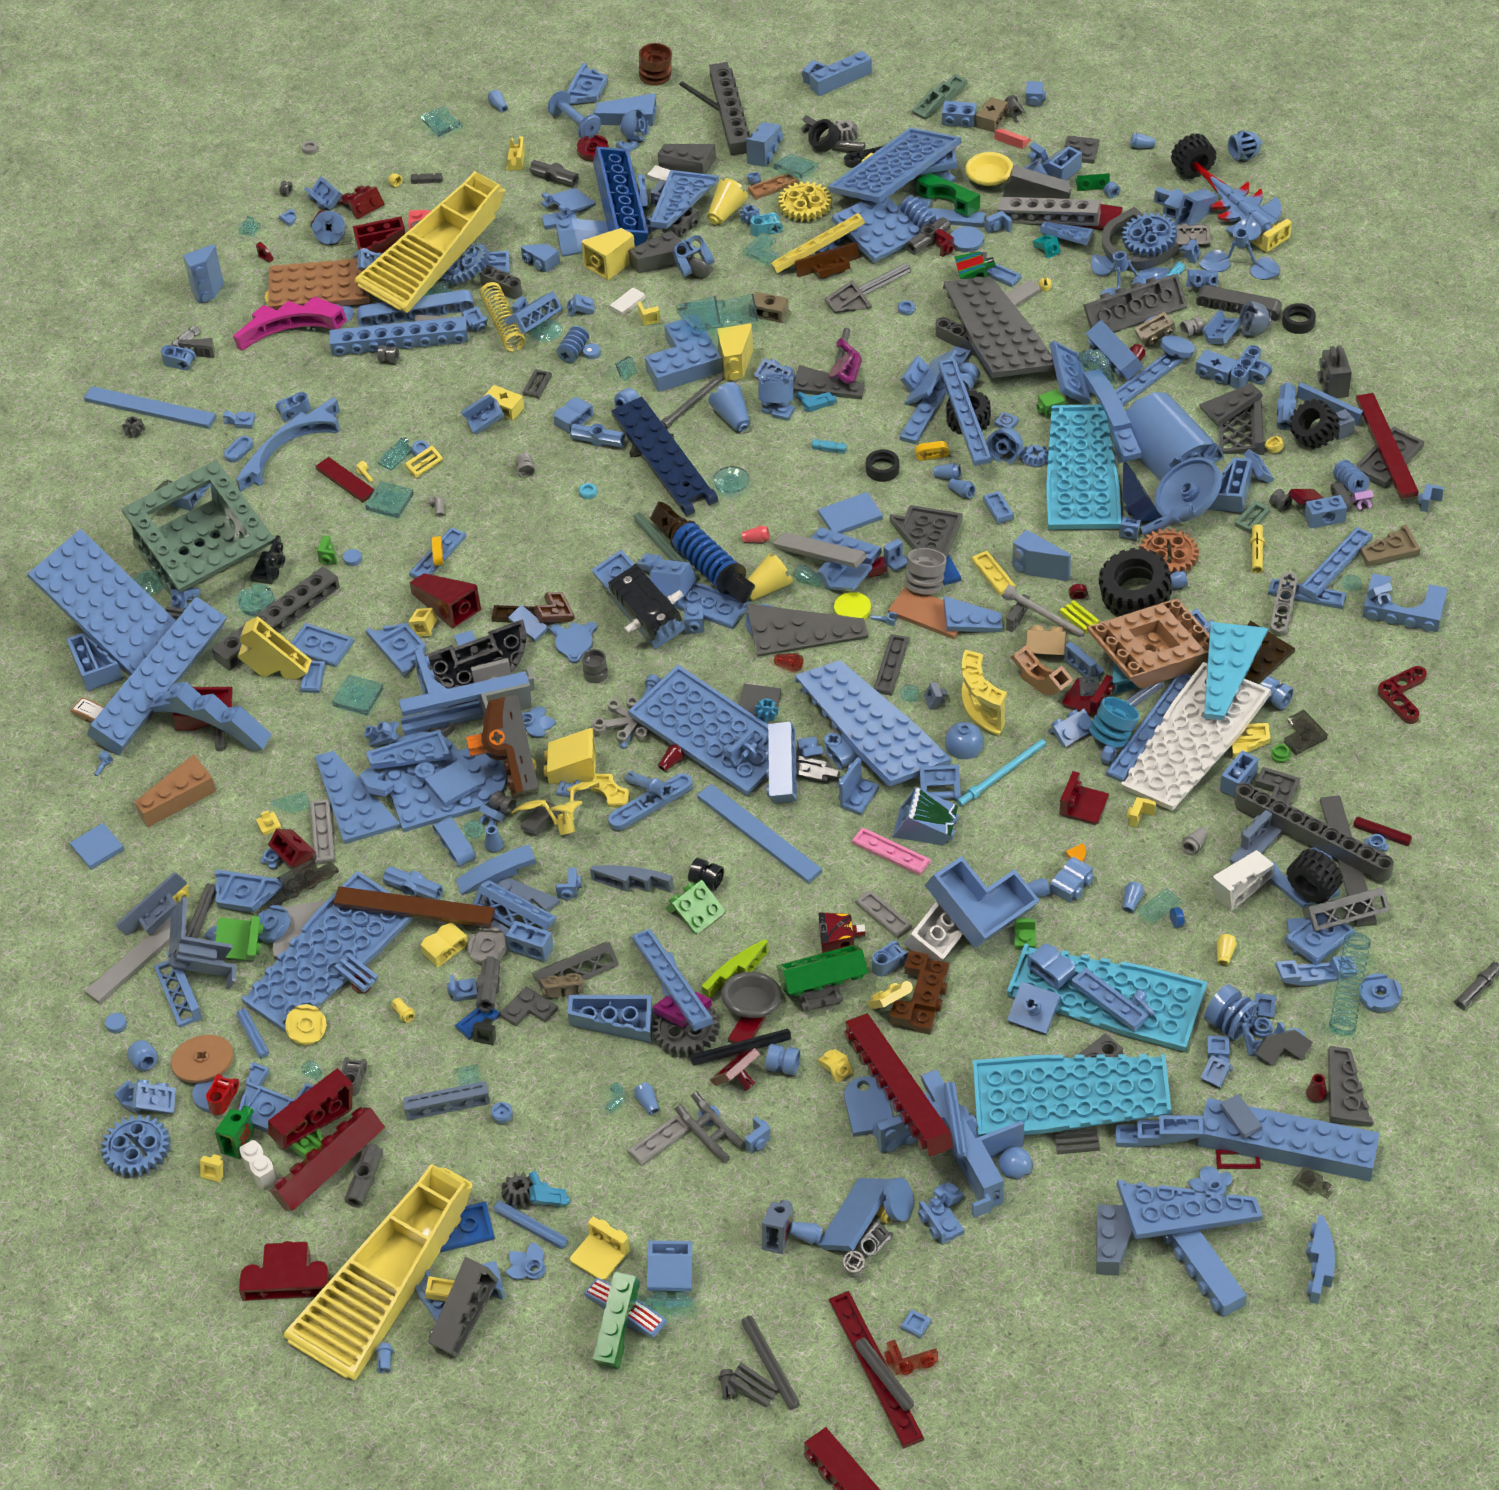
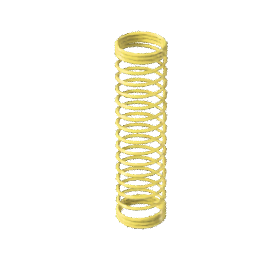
[480,282,526,351]

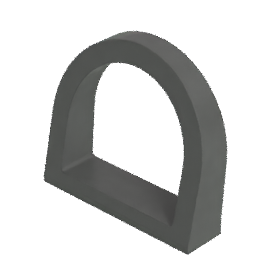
[1102,207,1179,269]

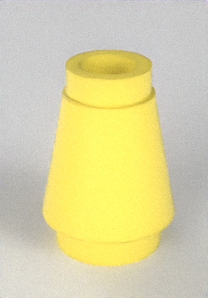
[1217,934,1237,966]

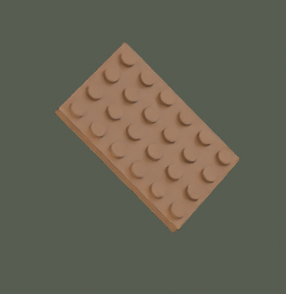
[268,259,370,310]

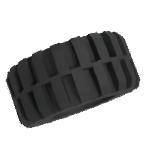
[1099,548,1173,616]

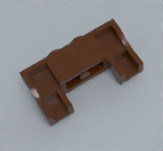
[890,950,949,1035]

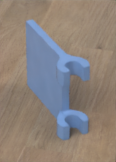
[540,188,596,220]

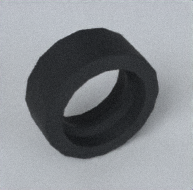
[808,119,840,152]
[1282,303,1316,334]
[866,449,900,482]

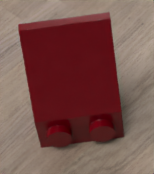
[173,687,233,731]

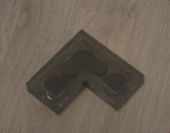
[1284,710,1328,755]

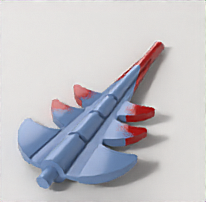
[1192,162,1282,235]

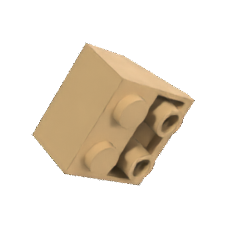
[1026,625,1066,655]

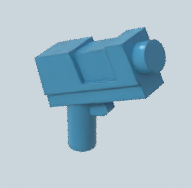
[796,391,837,412]
[528,1171,570,1208]

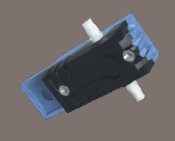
[592,549,686,650]

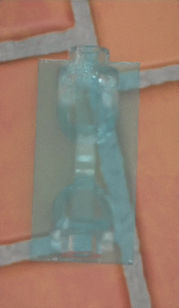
[378,437,412,470]

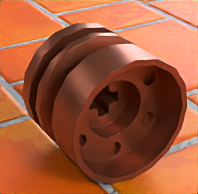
[639,43,672,85]

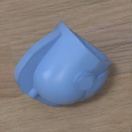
[1228,130,1263,161]

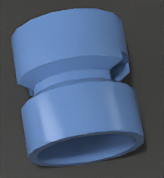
[959,363,980,391]
[1261,676,1294,710]
[765,1044,801,1076]

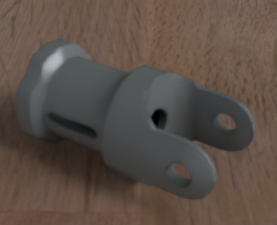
[1004,95,1026,122]

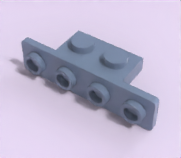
[1230,810,1283,864]
[116,872,187,935]

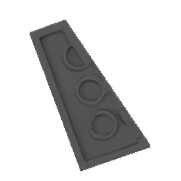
[793,365,865,399]
[1328,1046,1374,1127]

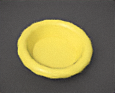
[965,152,1013,186]

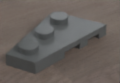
[1199,383,1263,427]

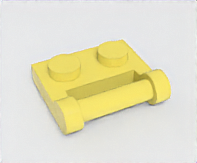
[867,981,913,1009]

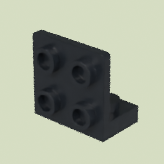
[250,535,285,585]

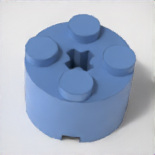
[758,373,794,406]

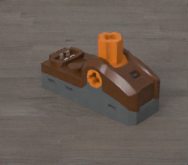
[466,694,539,799]

